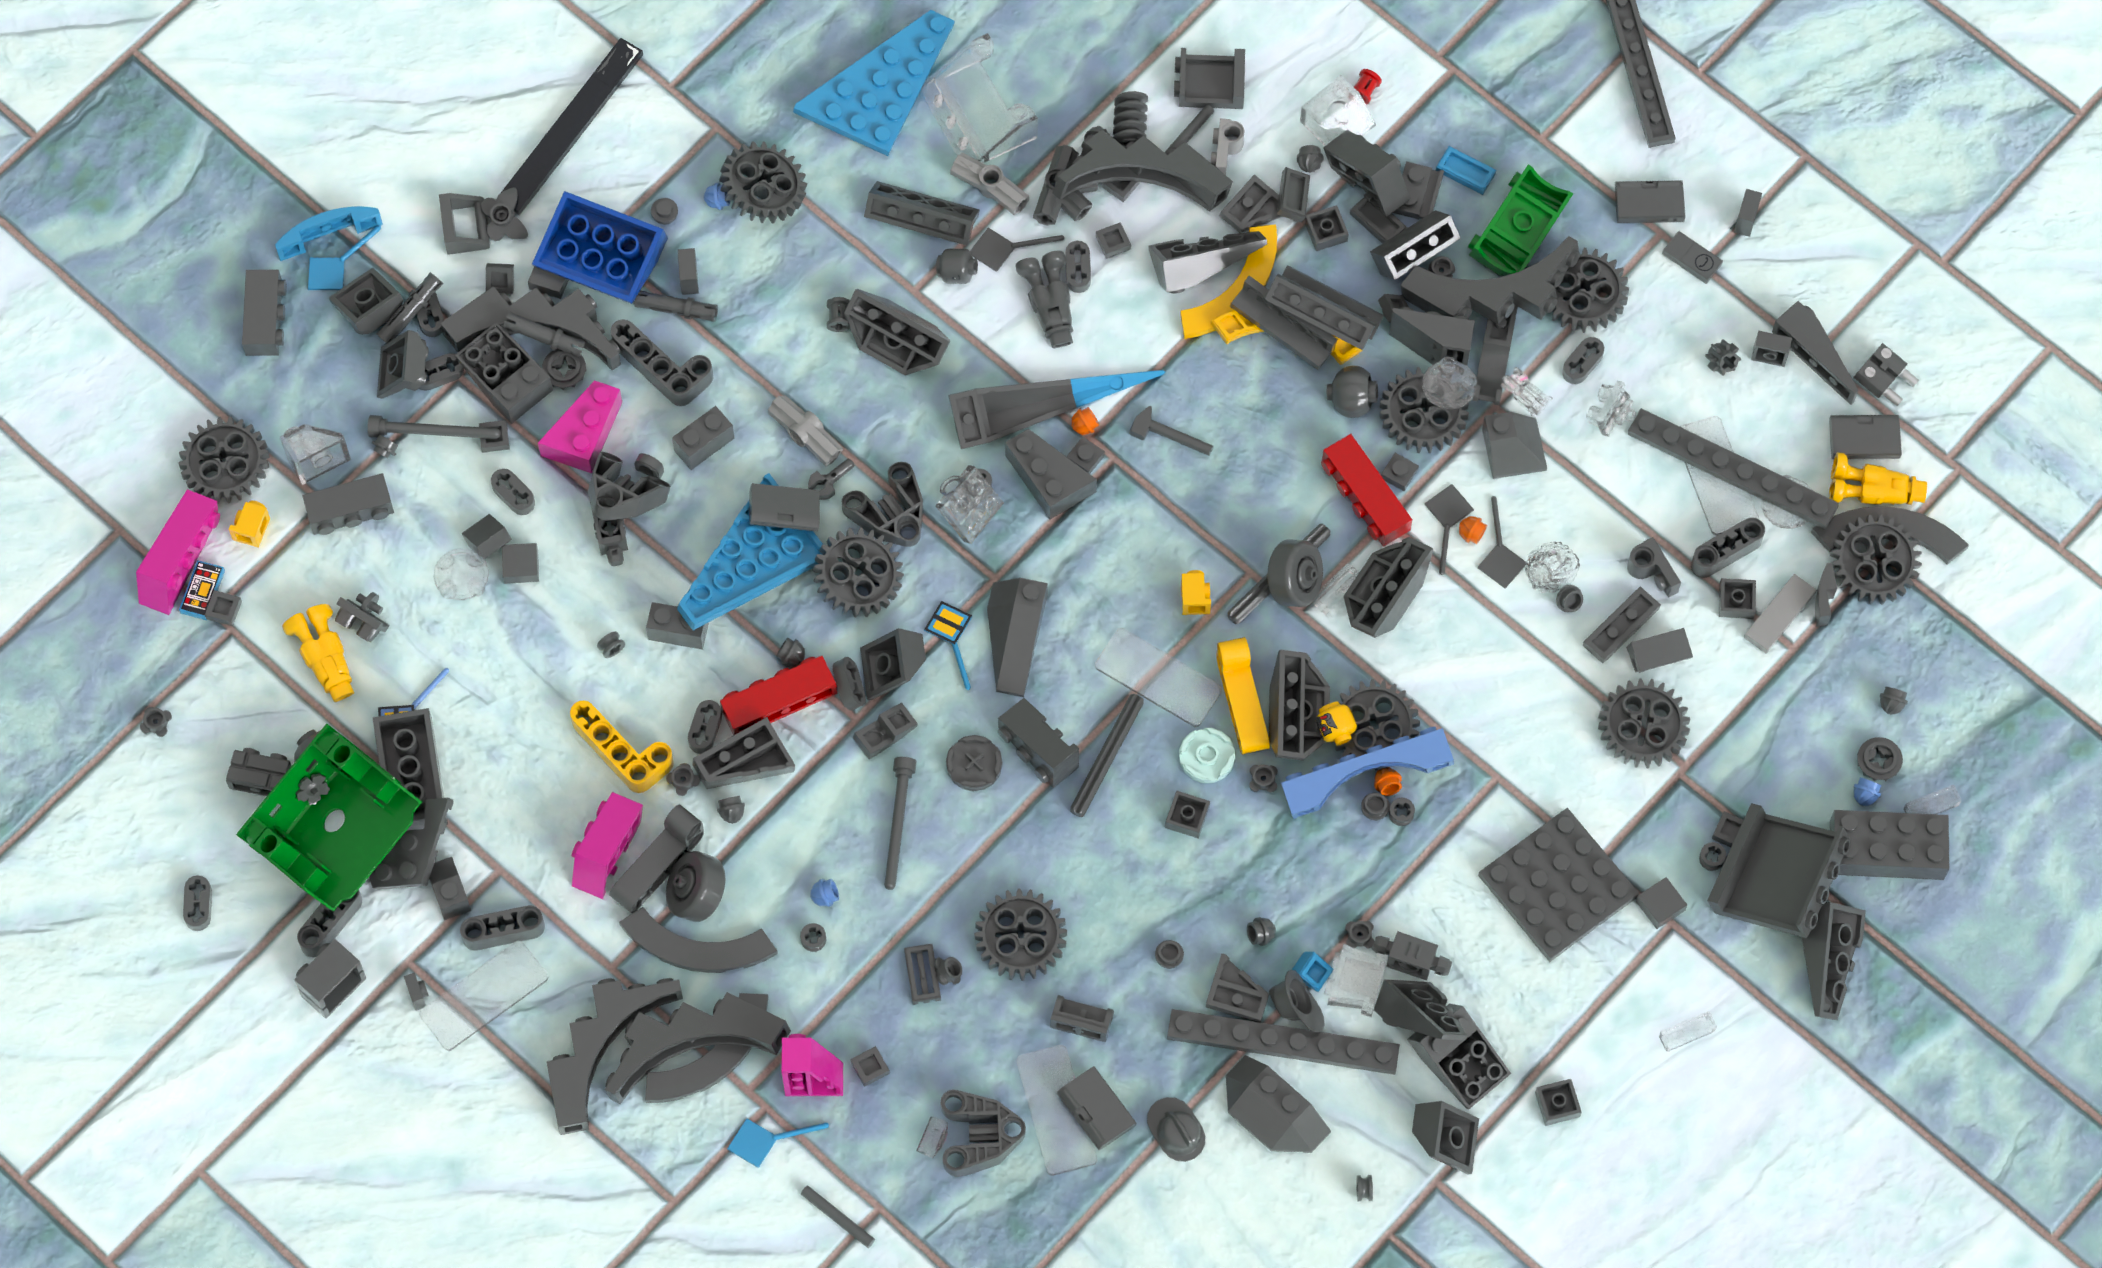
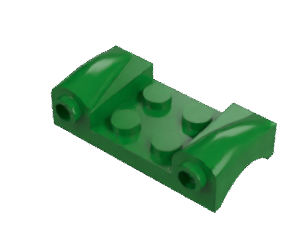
[1467,164,1573,277]

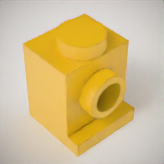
[229,500,270,548]
[1181,570,1211,615]

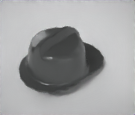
[1269,969,1325,1033]
[1147,1097,1205,1162]

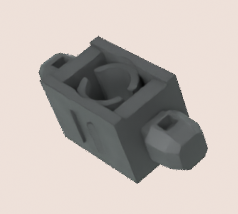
[591,505,628,566]
[1372,931,1452,981]

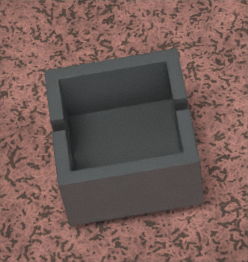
[294,939,367,1019]

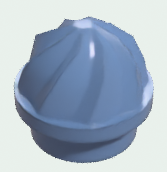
[704,183,730,210]
[1854,777,1881,806]
[810,879,839,907]

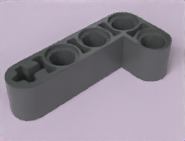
[610,319,713,406]
[609,804,704,913]

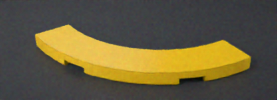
[1180,224,1277,339]
[1211,309,1363,365]

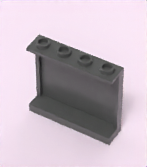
[1707,803,1851,938]

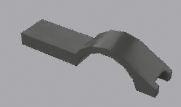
[1472,305,1518,406]

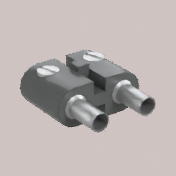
[1853,343,1919,406]

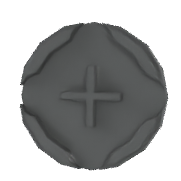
[946,735,1002,791]

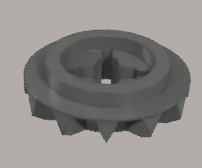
[542,348,586,390]
[1857,737,1903,781]

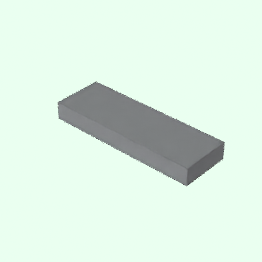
[1744,574,1817,654]

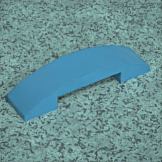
[275,206,383,261]

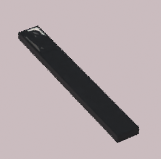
[501,38,643,216]

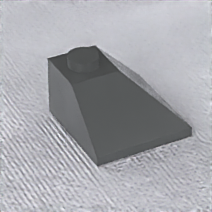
[1482,412,1547,479]
[860,628,926,700]
[1412,1101,1479,1174]

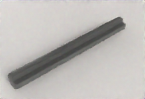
[1227,524,1330,624]
[1070,694,1144,817]

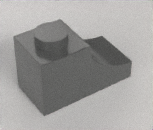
[429,857,471,920]

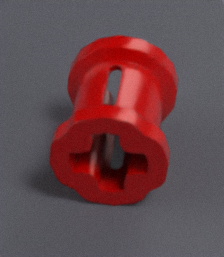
[1348,69,1382,105]

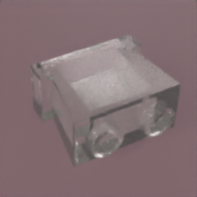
[1324,944,1388,1017]

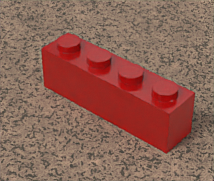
[1321,434,1413,547]
[720,656,837,736]

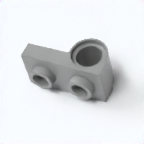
[1211,118,1245,175]

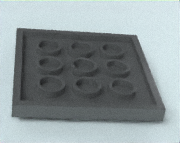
[1478,807,1639,962]

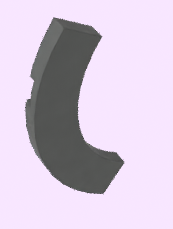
[1811,506,1969,564]
[619,907,778,973]
[645,993,769,1103]

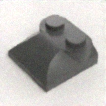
[329,268,403,335]
[377,330,429,399]

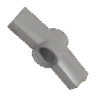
[950,153,1029,215]
[768,395,843,466]

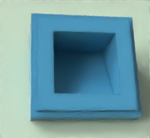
[1292,952,1334,992]

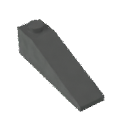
[1772,301,1859,405]

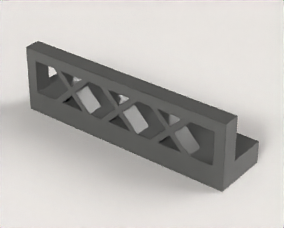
[864,181,980,245]
[1230,276,1338,370]

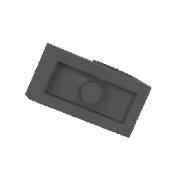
[1627,537,1681,598]

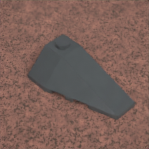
[1148,231,1268,294]
[987,578,1048,697]
[1802,902,1866,1020]
[1374,979,1467,1040]

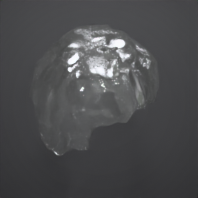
[1525,541,1580,593]

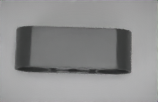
[1691,517,1765,578]
[297,890,362,957]
[460,905,545,951]

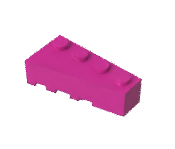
[136,489,220,615]

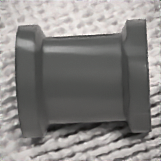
[827,297,850,332]

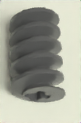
[1113,91,1148,147]

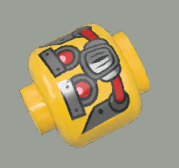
[1315,701,1357,746]

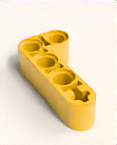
[1216,637,1270,755]
[570,700,674,793]

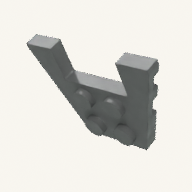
[369,798,453,890]

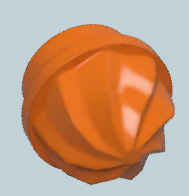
[1072,407,1100,435]
[1459,516,1488,545]
[1374,767,1402,796]

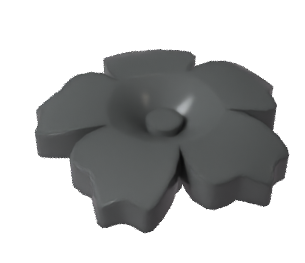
[296,773,330,805]

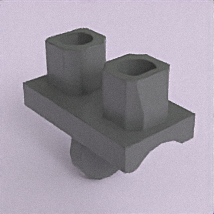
[335,592,390,642]

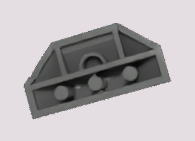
[844,289,950,375]
[1343,537,1433,638]
[1268,650,1330,760]
[1226,1055,1331,1153]

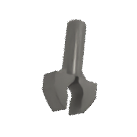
[808,458,855,500]

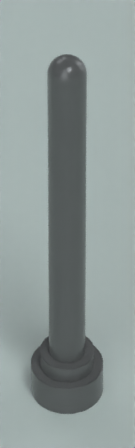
[368,415,501,439]
[884,757,917,890]

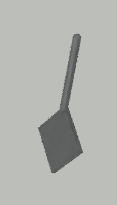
[970,227,1065,272]
[1424,484,1474,575]
[1478,496,1527,589]

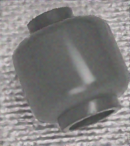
[936,249,978,284]

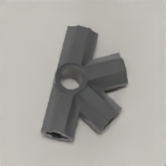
[1033,145,1098,226]

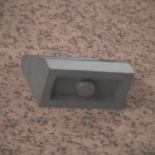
[439,193,490,255]

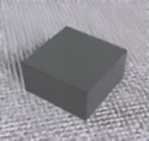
[1734,189,1762,237]
[1304,205,1349,251]
[678,248,699,295]
[528,266,569,299]
[1751,331,1792,367]
[461,514,512,559]
[502,543,539,584]
[1719,578,1756,619]
[1165,791,1210,839]
[1636,877,1687,929]
[1535,1079,1582,1126]

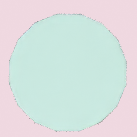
[1179,728,1235,783]

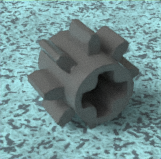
[1705,339,1741,376]

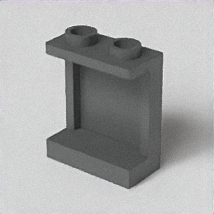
[1174,48,1245,109]

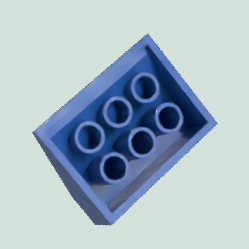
[532,191,668,304]

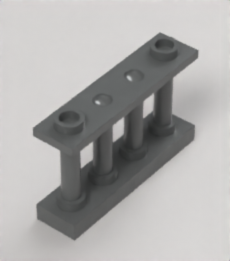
[1264,265,1384,350]

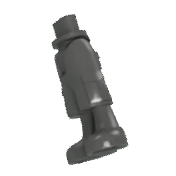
[1015,251,1074,348]

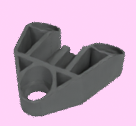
[587,452,671,520]
[842,462,923,547]
[940,1090,1026,1177]

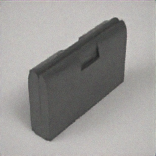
[1615,180,1685,223]
[1829,415,1902,459]
[749,483,820,531]
[1056,1066,1137,1150]

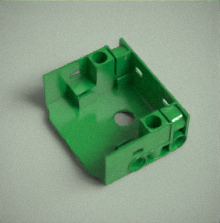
[236,723,422,912]

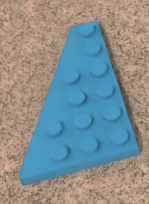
[793,10,955,156]
[677,473,823,630]

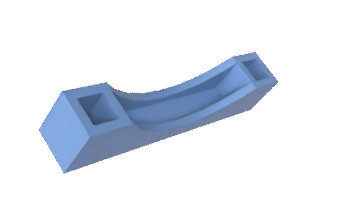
[1281,727,1454,819]

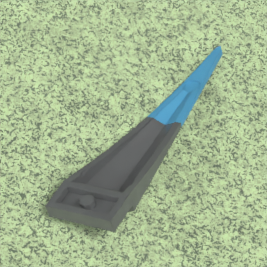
[948,370,1165,449]

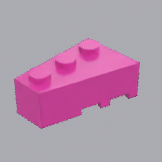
[538,380,622,473]
[571,792,643,899]
[781,1034,843,1096]

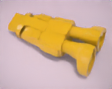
[1829,452,1927,505]
[282,604,354,702]

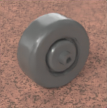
[1267,539,1323,607]
[666,851,726,922]

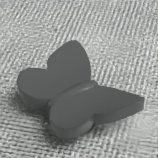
[481,187,528,241]

